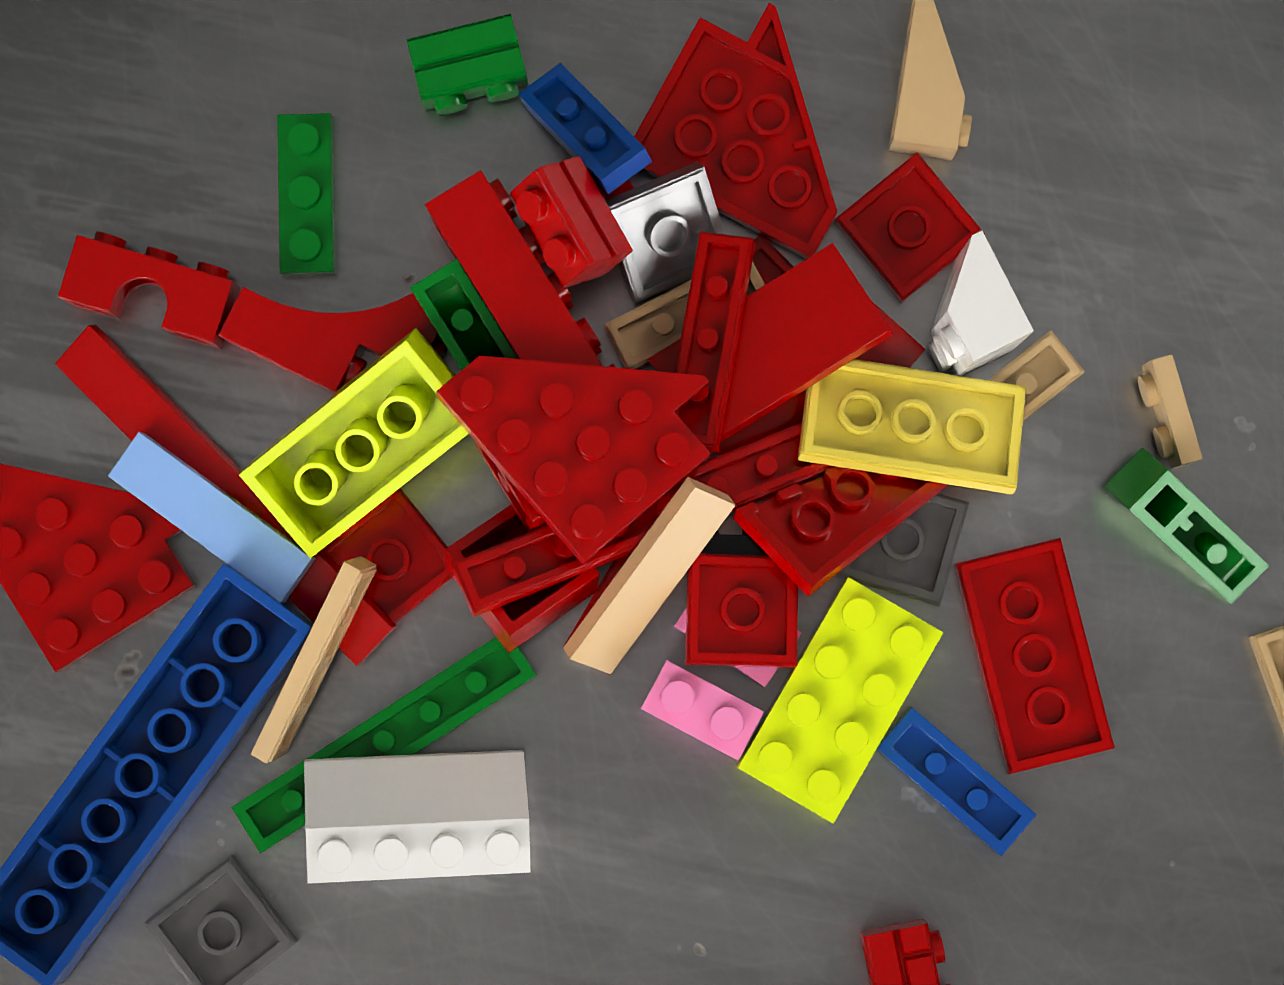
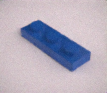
[518,62,652,194]
[877,707,1037,856]

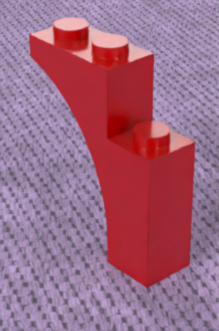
[219,287,447,394]

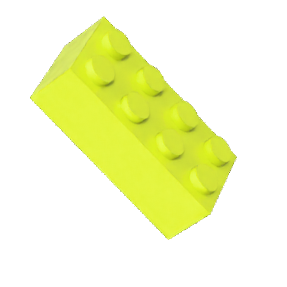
[239,328,469,559]
[736,577,944,824]

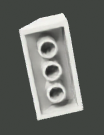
[304,750,531,884]

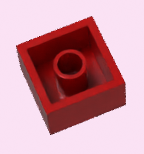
[445,505,600,653]

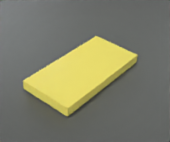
[798,359,1026,494]

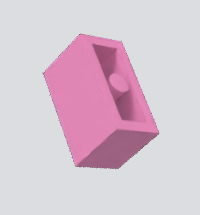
[641,660,764,761]

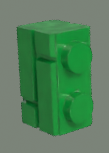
[406,13,528,115]

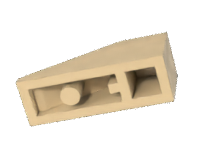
[888,0,972,161]

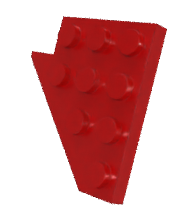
[634,3,838,259]
[436,356,711,565]
[0,463,197,672]

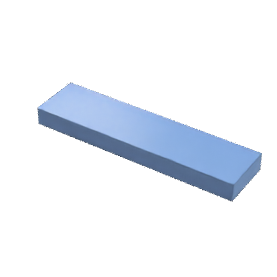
[108,432,316,603]

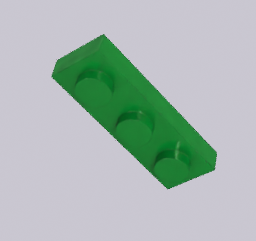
[277,113,336,277]

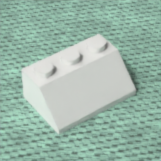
[928,231,1034,376]

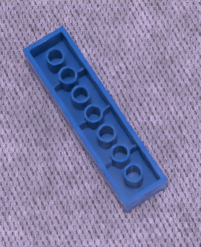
[0,563,313,985]

